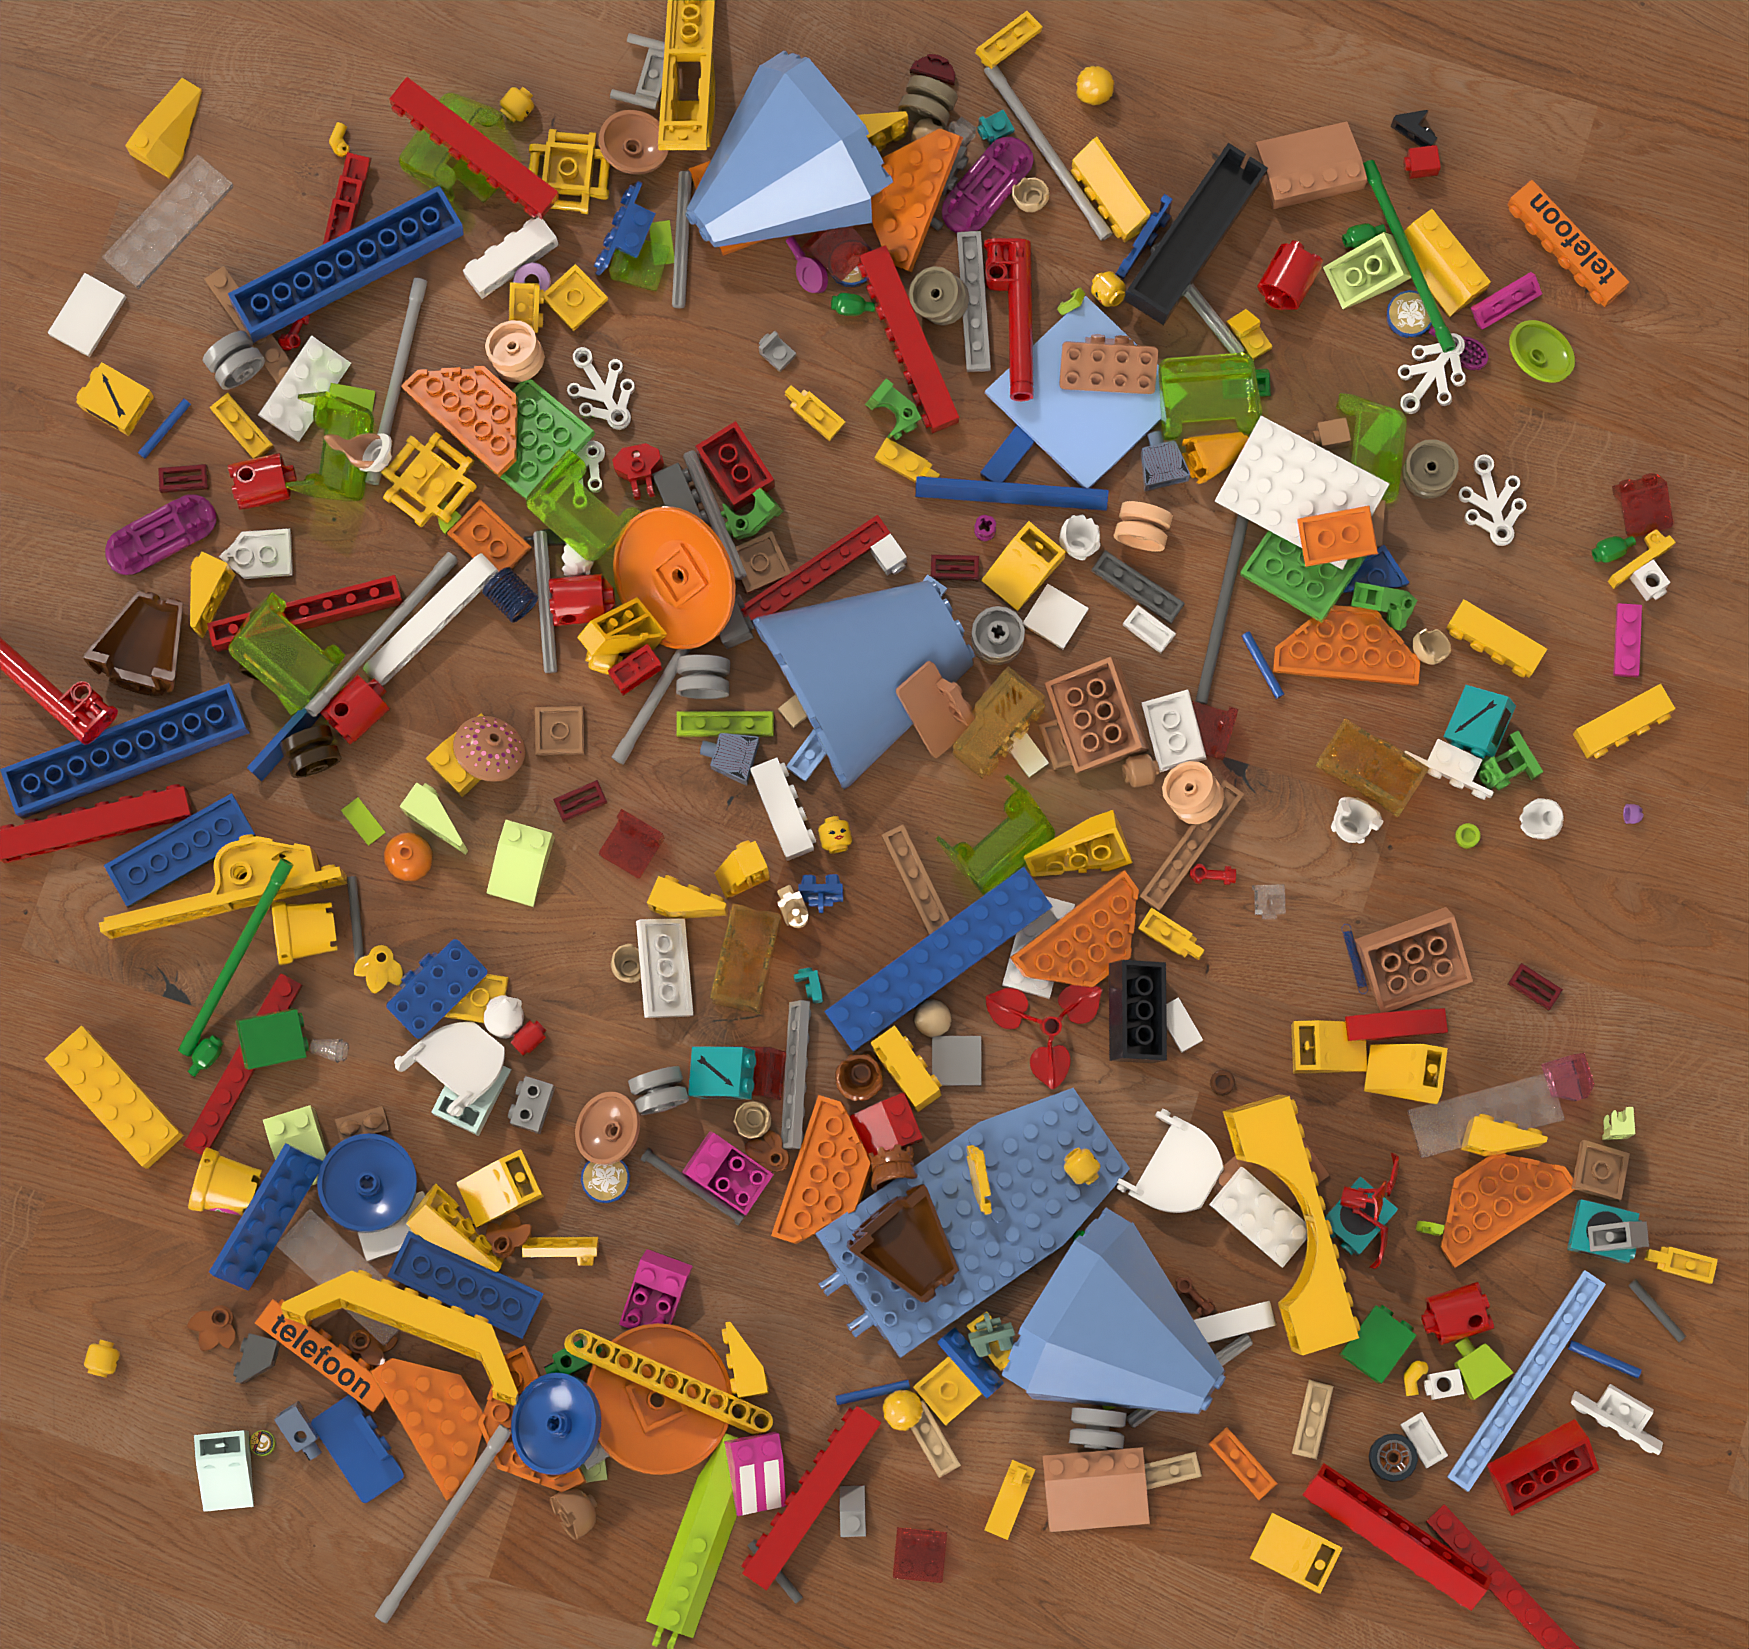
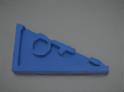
[1116,194,1172,279]
[1343,545,1410,593]

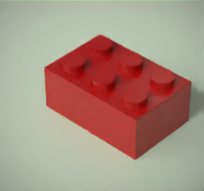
[695,421,775,512]

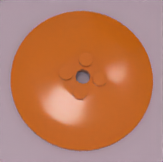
[613,506,736,649]
[586,1323,732,1475]

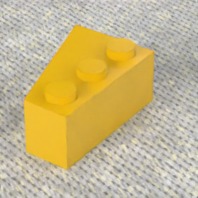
[577,597,667,656]
[714,840,770,899]
[871,1025,942,1112]

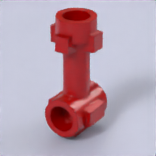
[278,314,311,350]
[1189,864,1236,885]

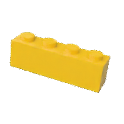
[1446,599,1547,678]
[1573,684,1675,759]

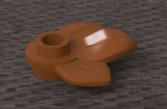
[745,1130,790,1173]
[486,1211,532,1259]
[187,1305,236,1351]
[348,1318,398,1366]

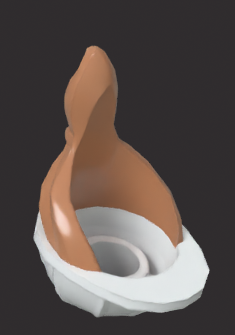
[324,433,392,472]

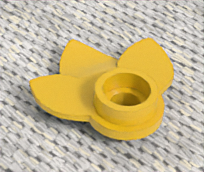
[354,945,403,994]

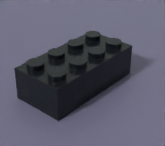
[1109,960,1167,1063]

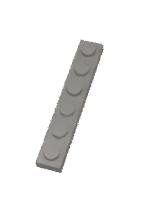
[957,231,991,372]
[781,1000,811,1150]

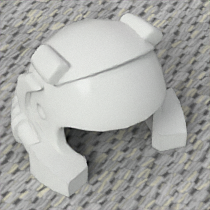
[1331,797,1383,844]

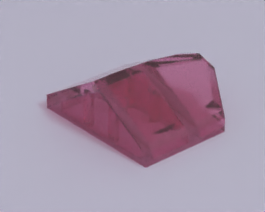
[1541,1053,1595,1102]

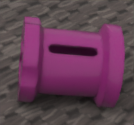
[974,515,996,541]

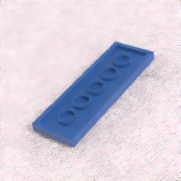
[104,793,256,908]
[209,1143,323,1291]
[388,1231,544,1339]

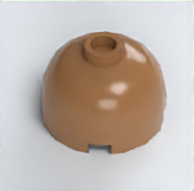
[550,1488,597,1540]

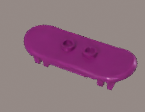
[942,137,1033,234]
[105,495,217,575]

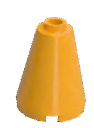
[1182,432,1249,484]

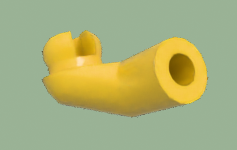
[329,122,350,157]
[1403,1360,1429,1396]

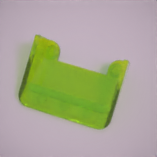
[399,93,506,202]
[1158,353,1262,440]
[1336,393,1407,503]
[526,449,642,561]
[229,592,345,710]

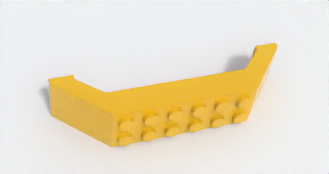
[281,1270,518,1406]

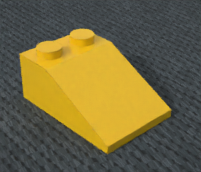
[190,552,236,638]
[426,713,496,797]

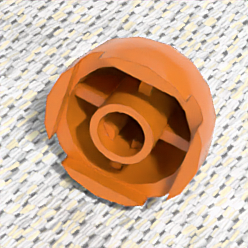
[384,832,433,881]

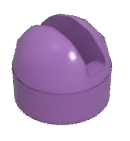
[1623,804,1644,824]

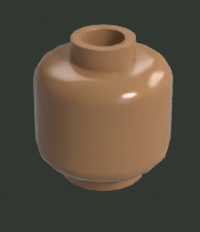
[1122,754,1159,787]

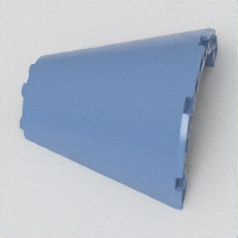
[751,580,976,790]

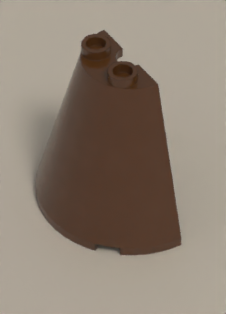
[83,591,183,696]
[847,1184,959,1303]

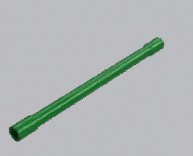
[1363,160,1456,353]
[178,858,294,1057]

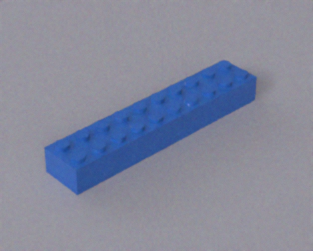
[228,185,464,343]
[0,683,250,819]
[824,867,1053,1052]

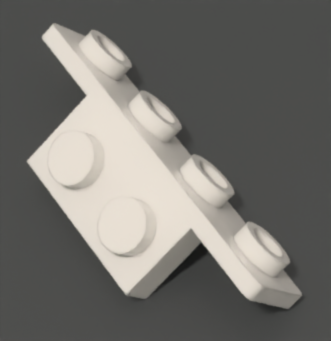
[1402,739,1494,800]
[1571,1384,1663,1455]

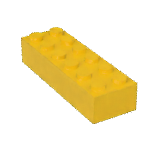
[45,1025,184,1169]

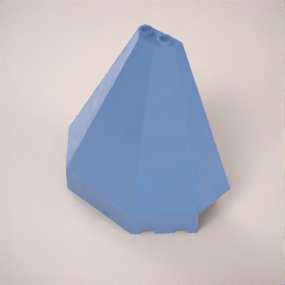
[685,51,893,247]
[1002,1208,1226,1414]

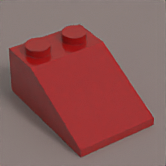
[850,1092,923,1156]

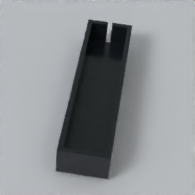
[1124,143,1268,326]

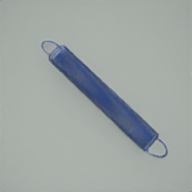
[1341,924,1368,994]

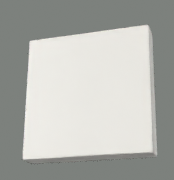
[1023,584,1089,650]

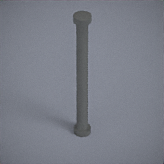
[641,1148,746,1226]

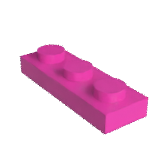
[1471,272,1542,330]
[1613,603,1642,678]

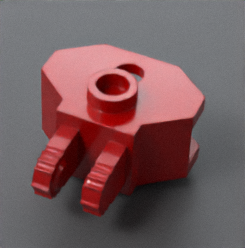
[612,443,664,501]

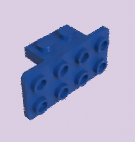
[594,181,656,276]
[386,939,488,1039]
[311,1395,404,1503]

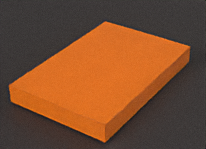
[447,499,532,582]
[1297,506,1378,567]

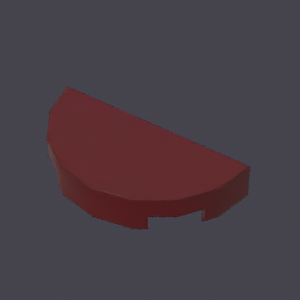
[910,54,956,86]

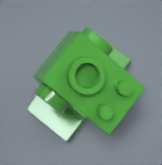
[865,379,921,440]
[720,488,784,540]
[1351,582,1418,631]
[1477,731,1543,790]

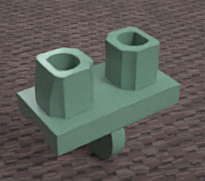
[968,1313,1015,1357]

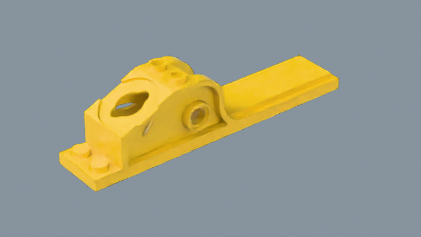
[658,0,716,150]
[99,834,348,939]

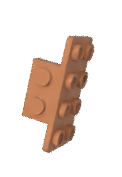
[1059,334,1158,394]
[896,661,975,758]

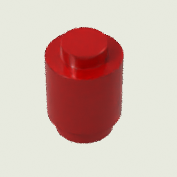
[510,1020,547,1056]

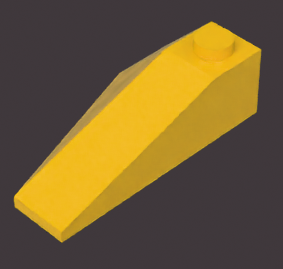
[125,78,202,179]
[1024,810,1132,877]
[406,1184,504,1272]

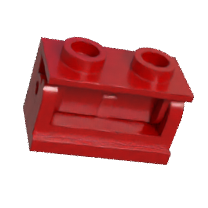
[608,644,663,696]

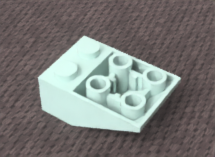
[431,1066,511,1136]
[194,1430,254,1511]

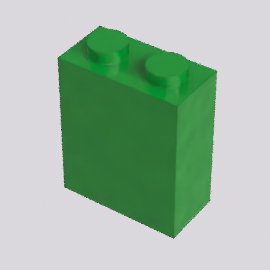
[235,1008,309,1070]
[1339,1305,1417,1384]

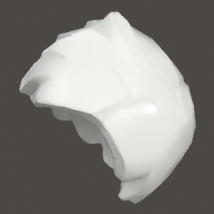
[1059,515,1101,560]
[562,534,594,577]
[1520,798,1564,840]
[484,995,524,1039]

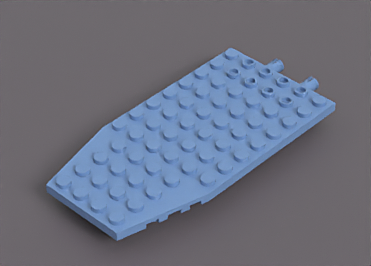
[815,1088,1130,1358]

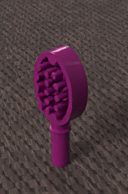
[786,236,828,293]
[1428,326,1488,370]

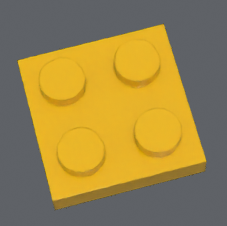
[544,264,608,331]
[913,1356,982,1426]

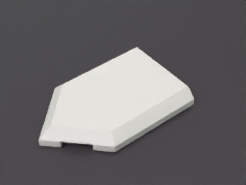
[219,529,293,579]

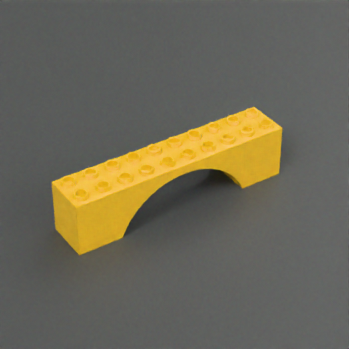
[1223,1095,1360,1355]

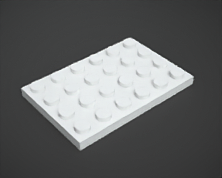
[1215,416,1390,570]

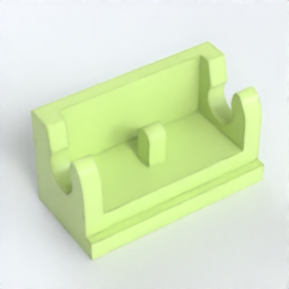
[1602,1107,1635,1140]

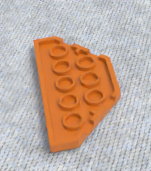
[871,128,963,272]
[401,366,518,478]
[1273,605,1420,686]
[1010,870,1139,988]
[771,1095,872,1244]
[1440,1153,1575,1268]
[478,1345,587,1492]
[370,1358,485,1501]

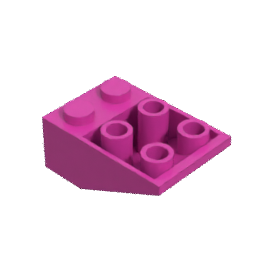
[682,1132,774,1215]
[619,1249,693,1329]

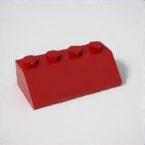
[1487,1419,1600,1516]

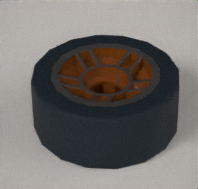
[1368,1434,1418,1482]

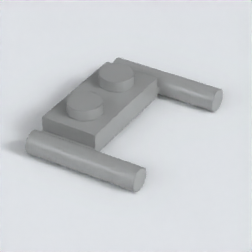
[610,33,665,110]

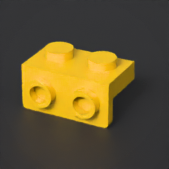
[509,282,544,333]

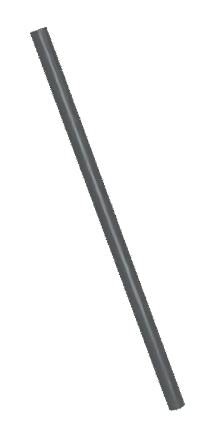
[1195,514,1249,705]

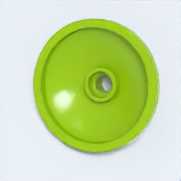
[1509,320,1575,383]

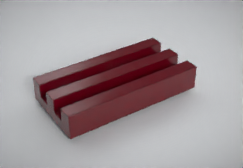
[158,464,209,493]
[931,554,979,581]
[553,780,607,822]
[1507,963,1563,1011]

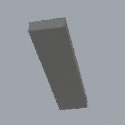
[1091,550,1185,624]

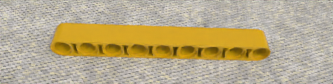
[564,1329,773,1435]

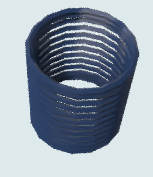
[482,567,538,623]

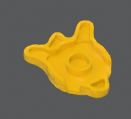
[966,1145,992,1215]

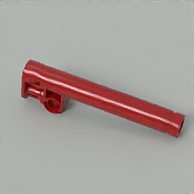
[984,238,1034,402]
[0,637,118,745]

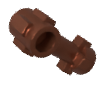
[1175,1277,1216,1317]

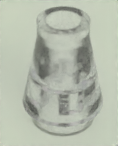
[310,1039,349,1063]

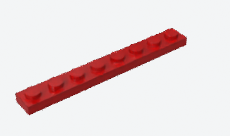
[742,515,891,628]
[183,973,303,1155]
[1425,1504,1580,1649]

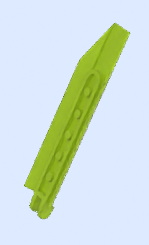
[646,1434,737,1649]

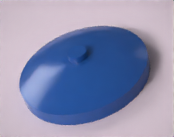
[317,1134,417,1233]
[511,1373,601,1475]

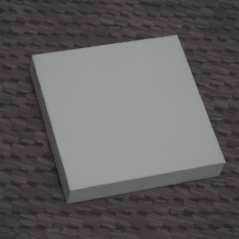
[932,1036,981,1086]

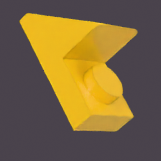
[1226,309,1272,361]

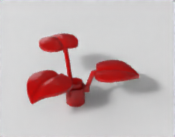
[985,985,1102,1089]
[1340,1153,1399,1269]

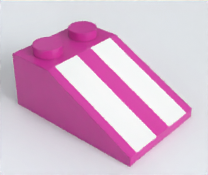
[724,1431,786,1516]

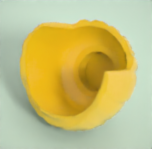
[1076,66,1114,105]
[883,1390,923,1431]

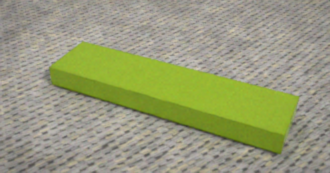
[676,711,774,737]

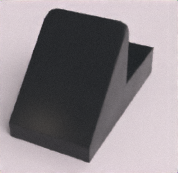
[1391,110,1438,147]

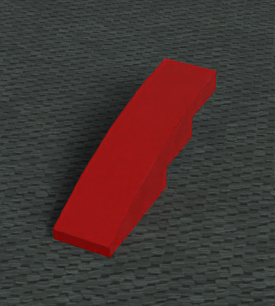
[323,152,372,245]
[1345,1008,1448,1041]

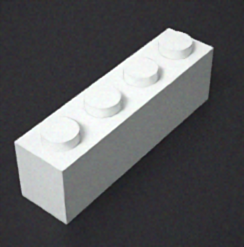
[463,217,559,299]
[750,758,816,861]

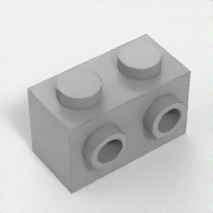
[508,1076,556,1134]

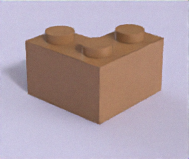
[1310,417,1352,464]

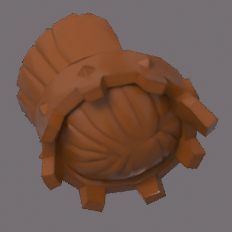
[835,1051,883,1101]
[868,1145,918,1191]

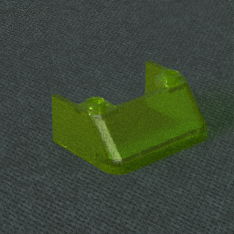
[285,391,374,502]
[936,774,1055,895]

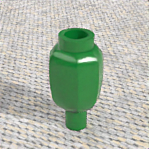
[1342,223,1386,249]
[831,293,875,316]
[1591,536,1636,563]
[188,1035,224,1077]

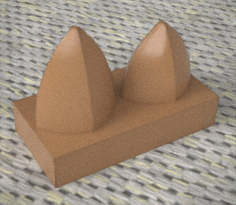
[335,1106,390,1141]

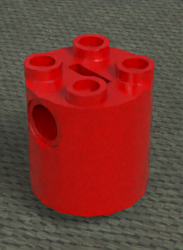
[1257,240,1323,310]
[228,453,297,510]
[549,574,615,626]
[320,674,390,745]
[1421,1282,1494,1345]

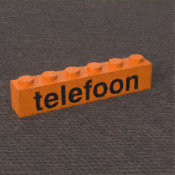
[1508,180,1629,307]
[255,1299,386,1413]

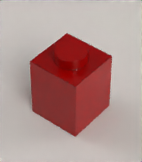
[1403,145,1441,179]

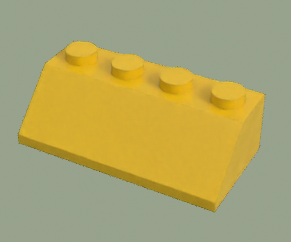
[1071,137,1151,242]
[1404,209,1491,318]

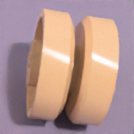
[485,320,545,383]
[1114,501,1173,551]
[1162,761,1224,824]

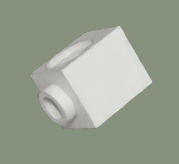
[871,534,907,576]
[1630,559,1670,601]
[1424,1369,1464,1400]

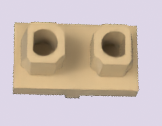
[777,885,809,928]

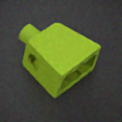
[1454,1337,1513,1400]

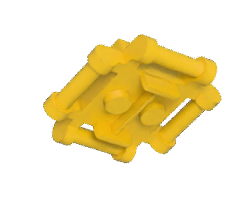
[529,129,610,215]
[380,432,477,527]

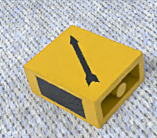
[76,362,154,436]

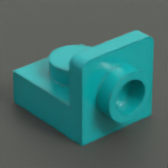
[977,110,1015,145]
[793,968,824,1004]

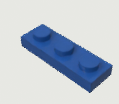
[937,1327,1004,1398]

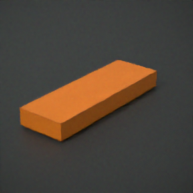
[1208,1427,1278,1501]

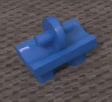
[799,874,843,913]

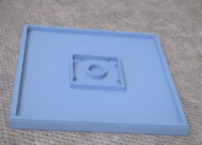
[985,296,1188,489]

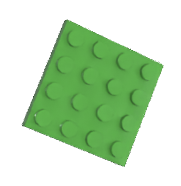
[462,379,595,503]
[1240,530,1367,623]

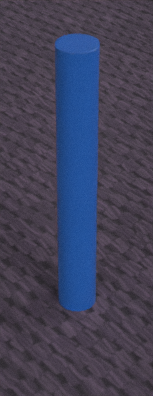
[138,399,191,459]
[1241,631,1284,699]
[1568,1340,1642,1379]
[835,1380,910,1406]

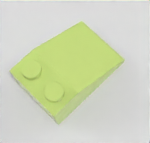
[1323,232,1411,309]
[400,782,468,855]
[487,820,555,907]
[263,1105,328,1186]

